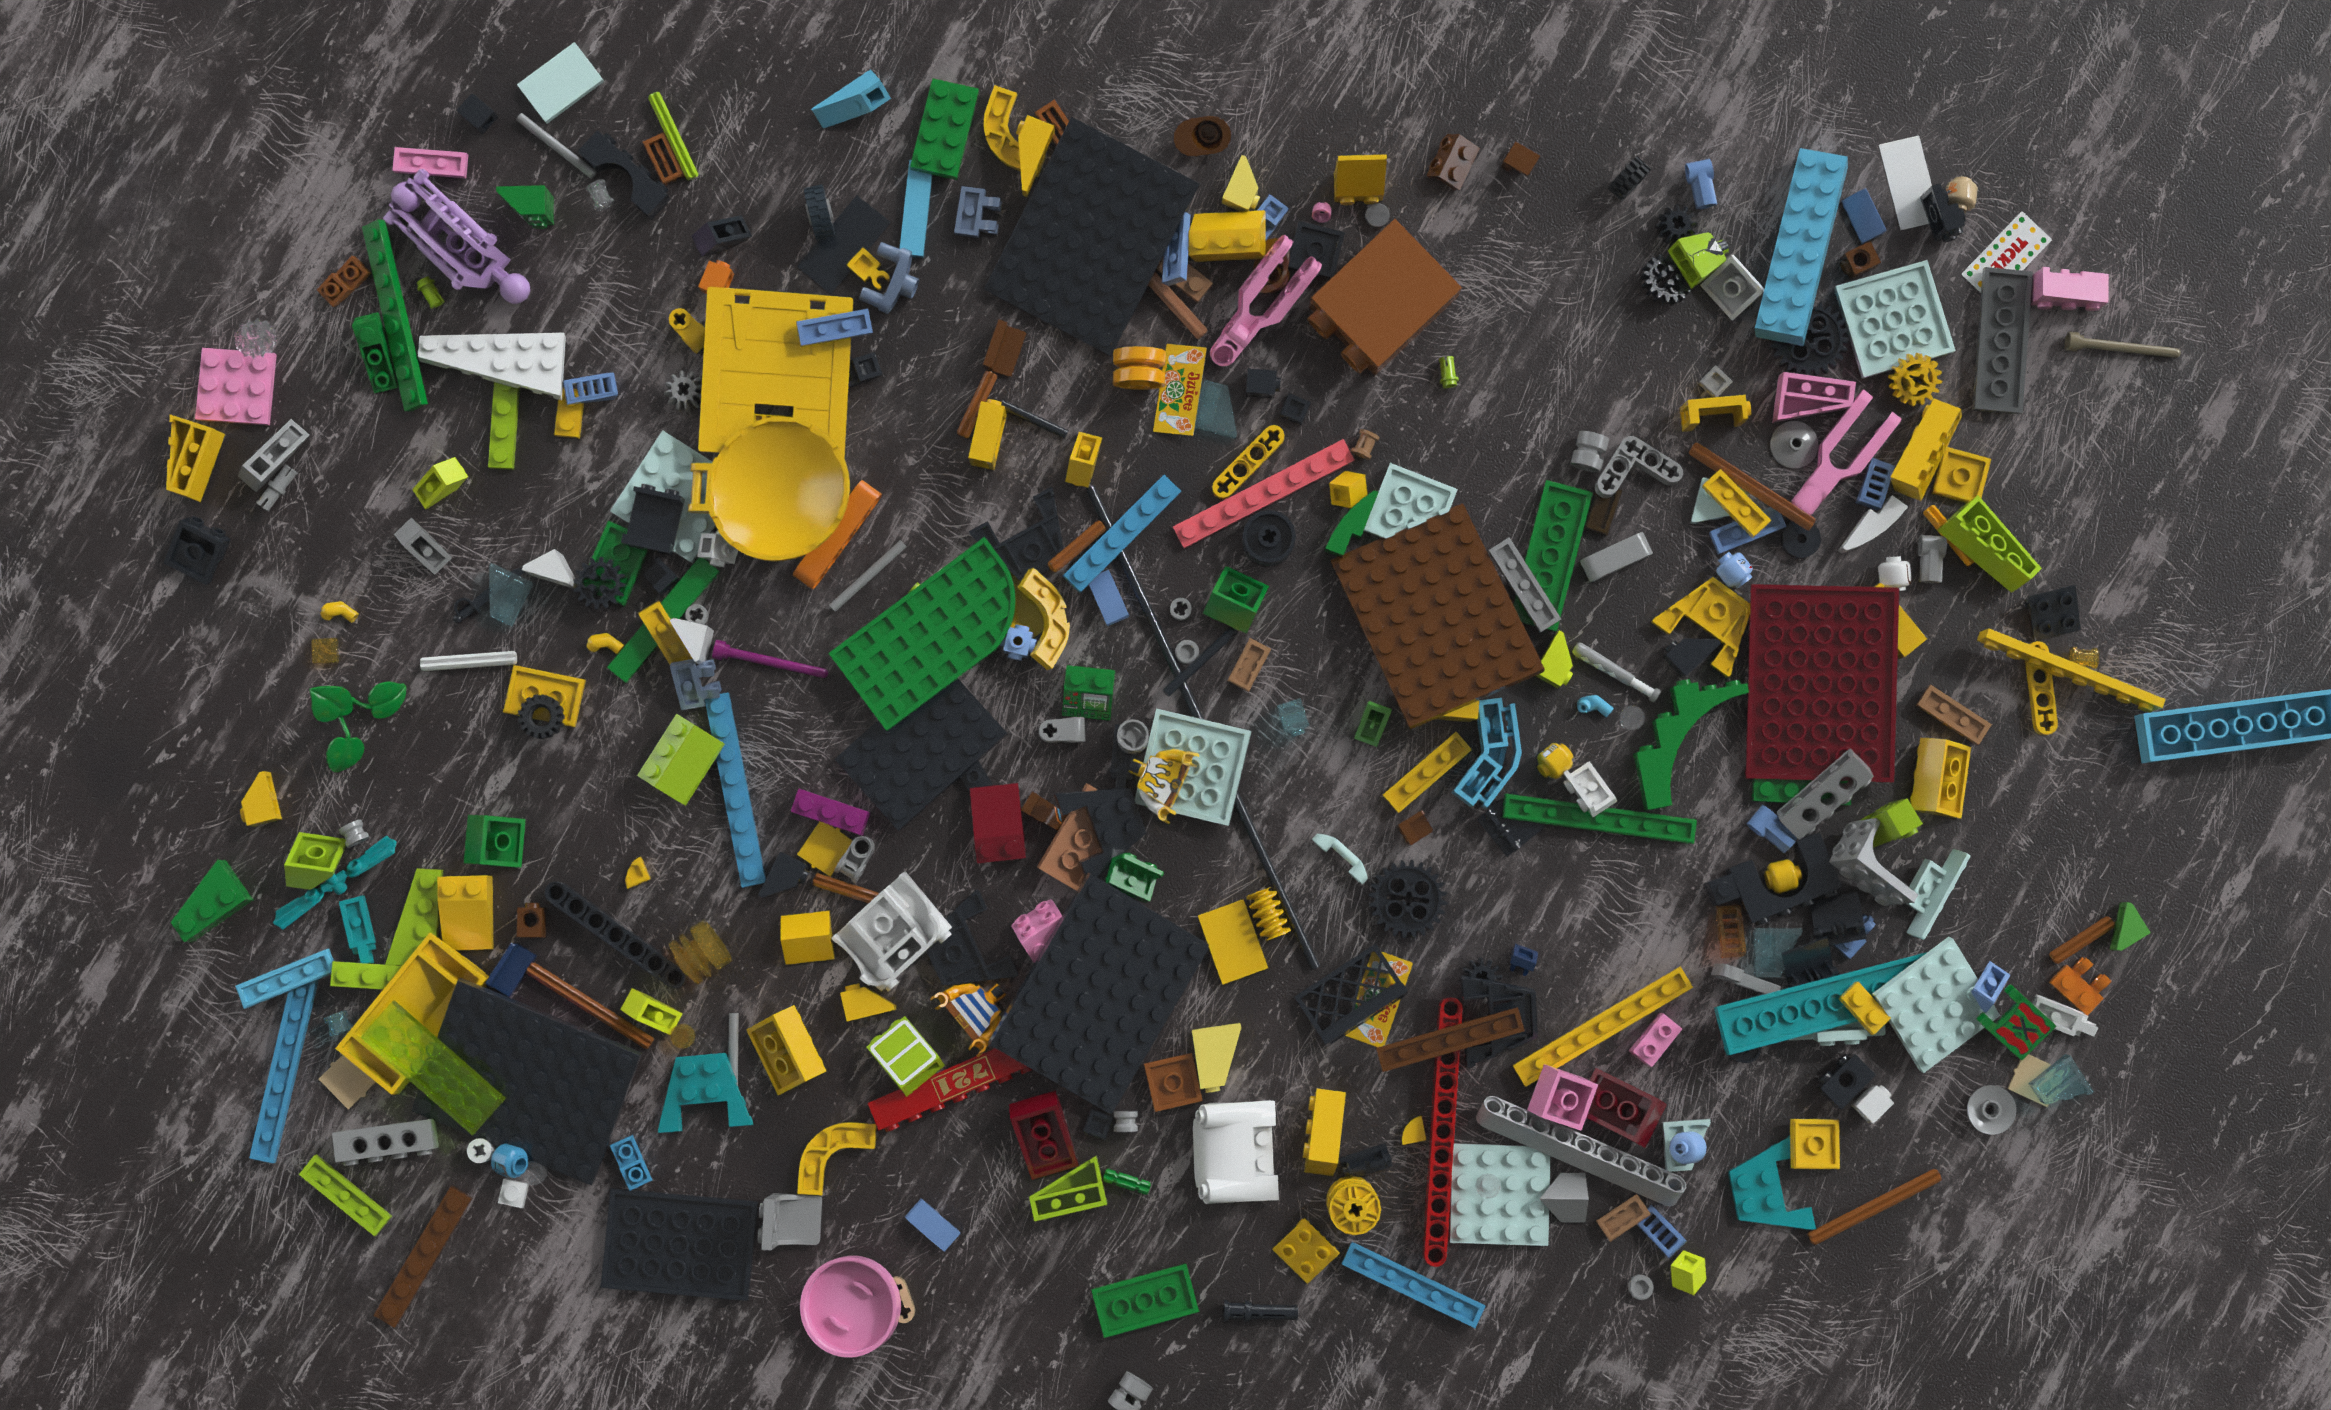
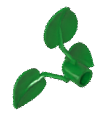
[309,681,407,773]

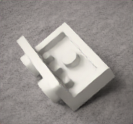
[1563,761,1617,817]

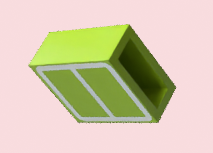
[867,1016,945,1097]

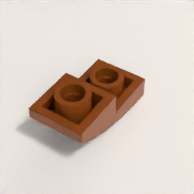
[317,256,371,307]

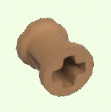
[1351,429,1380,460]

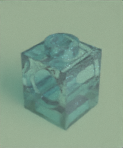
[1276,698,1309,737]

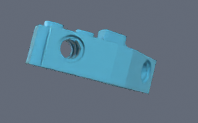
[1451,698,1522,809]

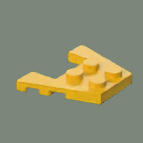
[1651,577,1750,678]

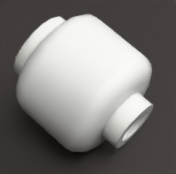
[1878,556,1911,591]

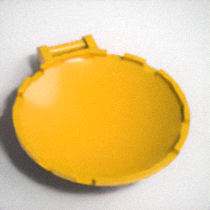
[688,417,850,561]

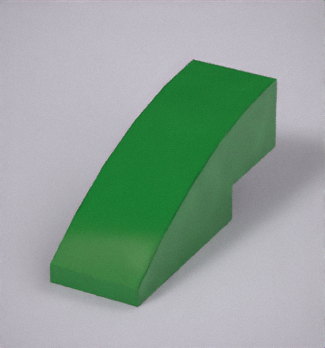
[1324,490,1379,557]

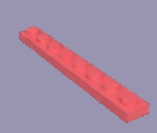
[1173,439,1355,549]

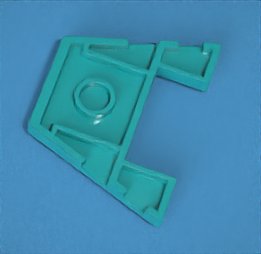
[658,1053,753,1133]
[1728,1135,1816,1230]

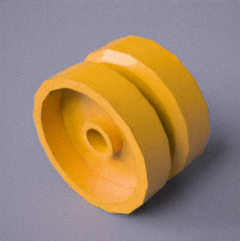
[1113,346,1166,390]

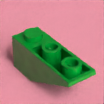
[352,312,398,393]

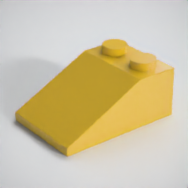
[1334,155,1387,205]
[437,875,493,950]

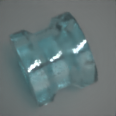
[323,1010,353,1037]

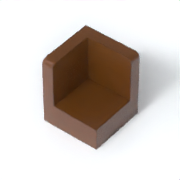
[1501,141,1540,176]
[1397,810,1433,846]

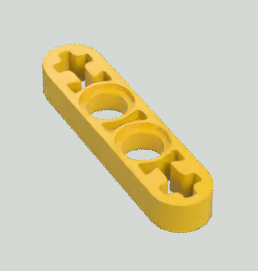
[1212,425,1285,499]
[2025,641,2058,736]

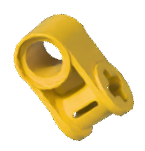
[669,308,705,354]

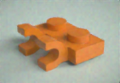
[2049,957,2111,1015]

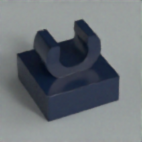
[1510,944,1538,976]

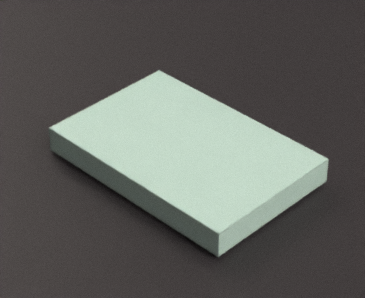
[517,42,604,124]

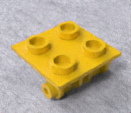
[1272,1218,1340,1284]

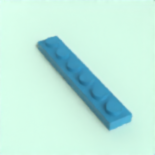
[1063,475,1181,593]
[1341,1241,1485,1328]

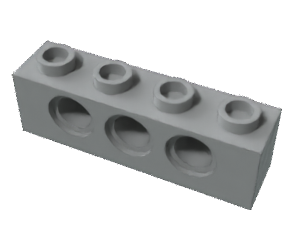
[1777,748,1874,840]
[332,1119,439,1166]

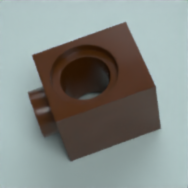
[1840,241,1881,279]
[517,903,547,938]

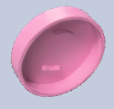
[800,1256,901,1357]

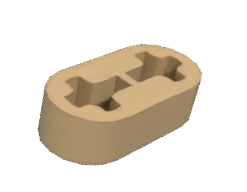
[893,1276,915,1323]

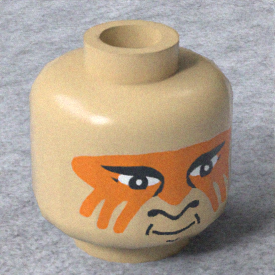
[1946,176,1978,213]

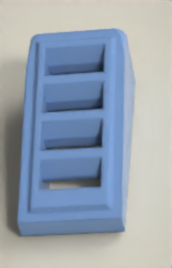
[563,373,618,405]
[1855,458,1895,511]
[1636,1205,1687,1258]

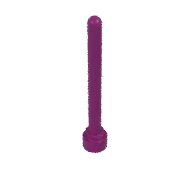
[712,640,828,678]

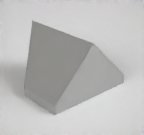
[1540,1172,1589,1222]

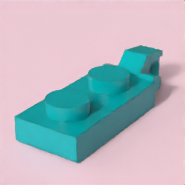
[339,895,376,964]

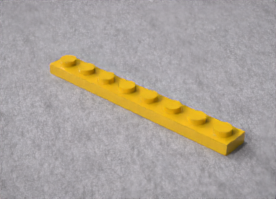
[1977,628,2165,712]
[1512,966,1693,1087]

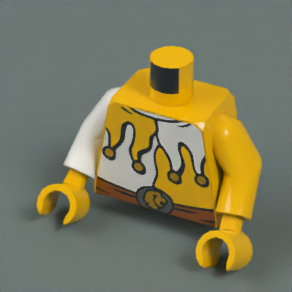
[1128,749,1199,824]

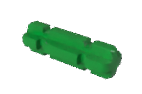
[1103,1169,1151,1195]

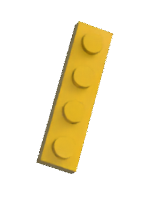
[1383,732,1472,813]

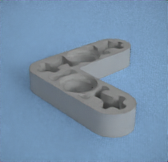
[1595,436,1683,498]
[1711,963,1781,994]

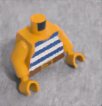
[930,983,1006,1057]

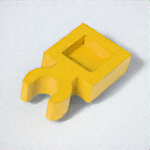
[847,248,891,291]

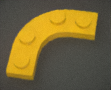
[984,85,1046,177]
[1018,568,1070,670]
[797,1122,877,1195]

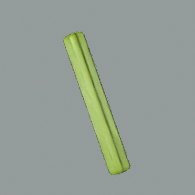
[648,92,698,180]

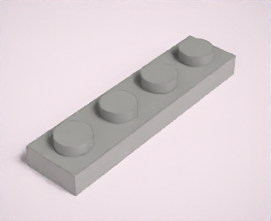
[1488,537,1561,633]

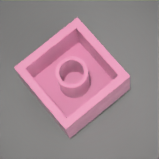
[1527,1064,1598,1131]

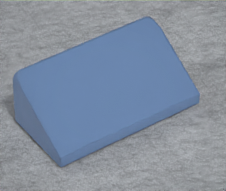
[1841,188,1886,244]
[1971,961,2010,1013]

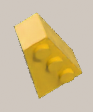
[166,415,225,502]
[1303,1088,1346,1176]

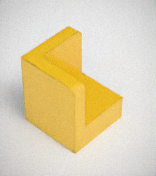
[1329,471,1367,508]

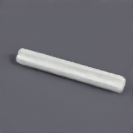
[420,651,517,671]

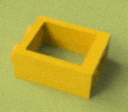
[969,399,1007,470]

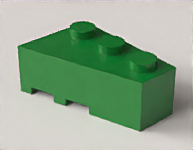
[171,860,253,943]

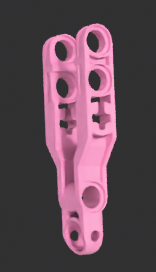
[1210,235,1322,366]
[1791,389,1902,515]

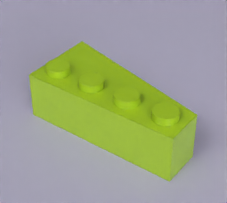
[1937,495,2042,593]

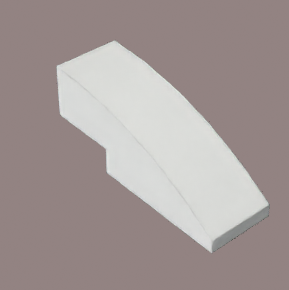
[1838,495,1908,554]

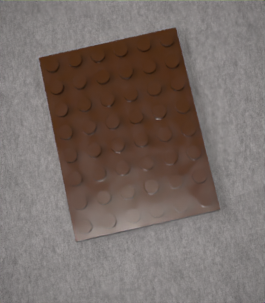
[1331,503,1545,730]

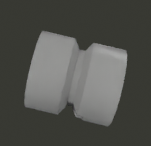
[1570,431,1609,473]
[1117,719,1149,754]
[1108,1371,1153,1410]

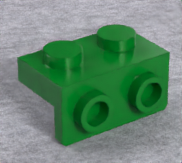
[1105,853,1164,903]

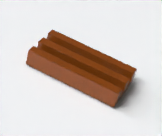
[1035,99,1069,146]
[643,132,685,186]

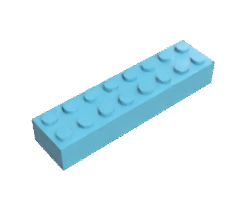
[1755,148,1848,346]
[2134,689,2331,764]

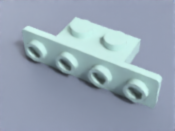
[1906,849,1970,940]
[1789,1021,1885,1046]

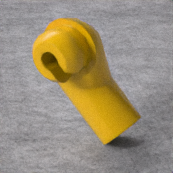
[320,601,359,623]
[587,633,625,655]

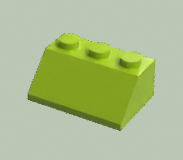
[637,714,725,806]

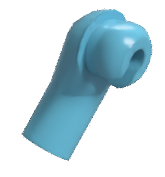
[1577,695,1614,717]

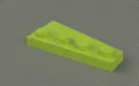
[385,868,443,966]

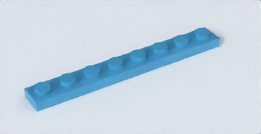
[705,692,766,888]
[249,980,319,1163]

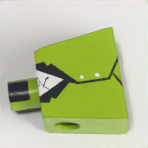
[1668,232,1729,289]

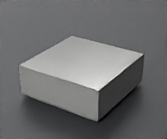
[1698,365,1733,398]

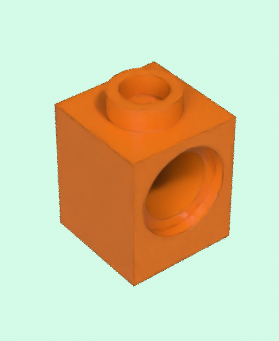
[698,260,734,294]

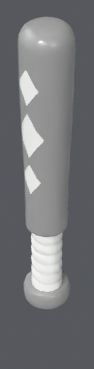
[1572,642,1661,702]

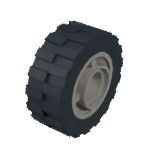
[804,184,835,240]

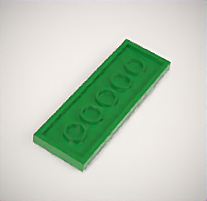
[1513,480,1593,632]

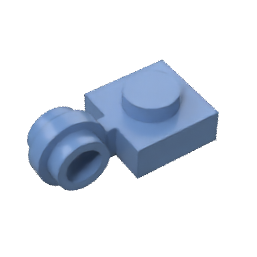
[1833,914,1876,959]

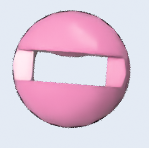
[1312,202,1332,223]

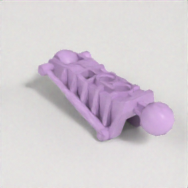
[383,169,530,304]

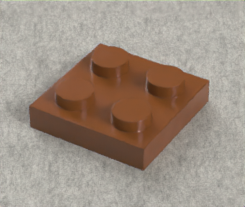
[1144,1053,1203,1112]

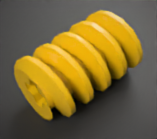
[1246,887,1291,942]

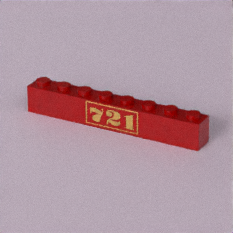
[868,1048,1033,1132]

